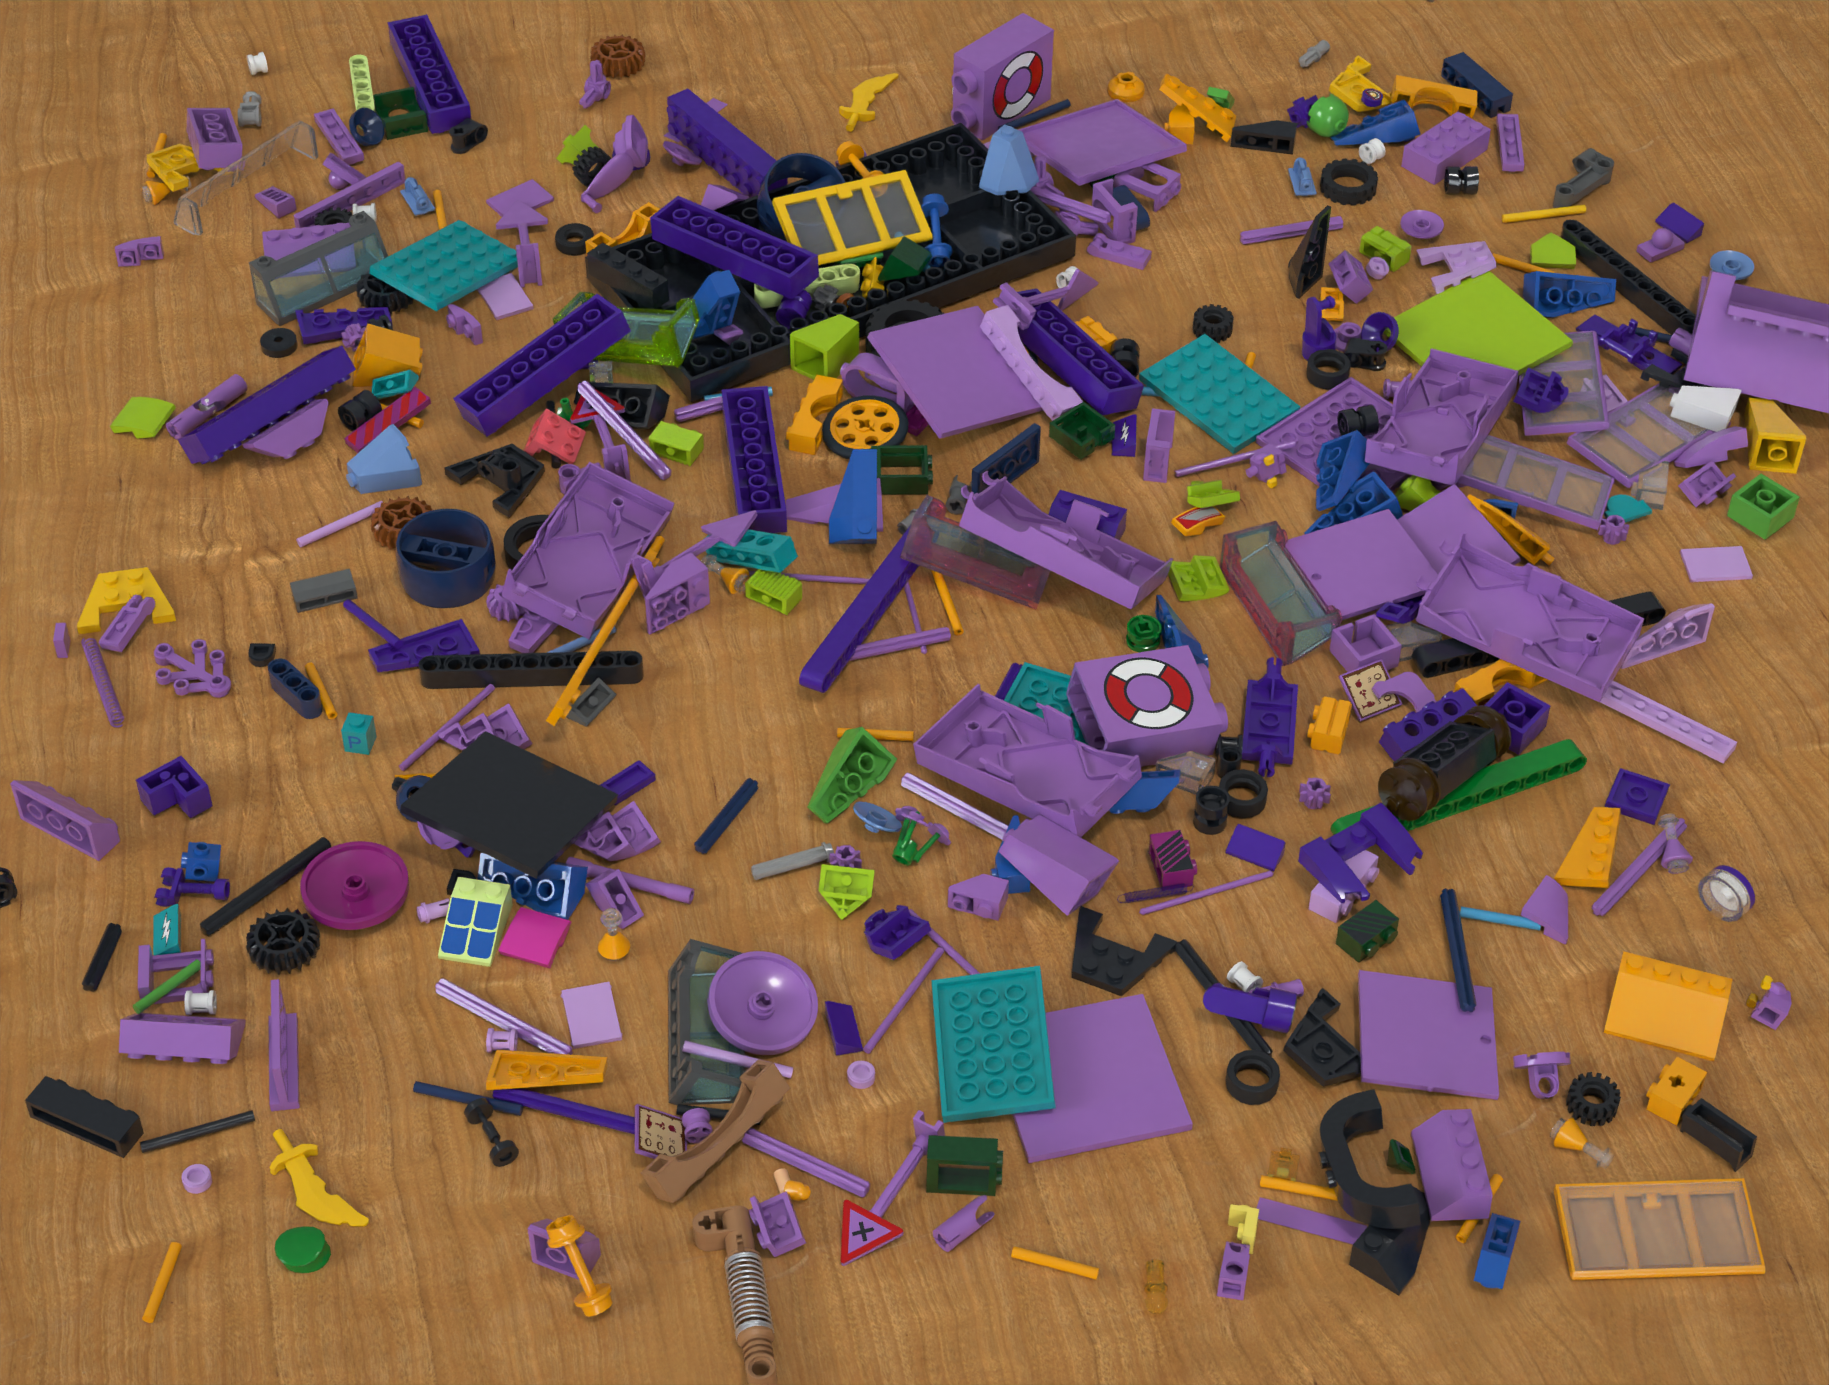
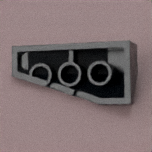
[1288,205,1331,299]
[574,382,670,429]
[1349,1186,1431,1296]

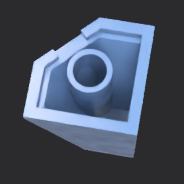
[979,124,1039,195]
[346,424,422,494]

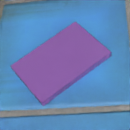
[486,179,554,217]

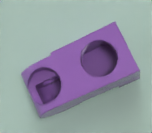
[1217,1241,1250,1300]

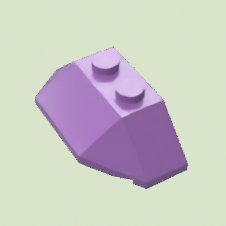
[242,399,328,459]

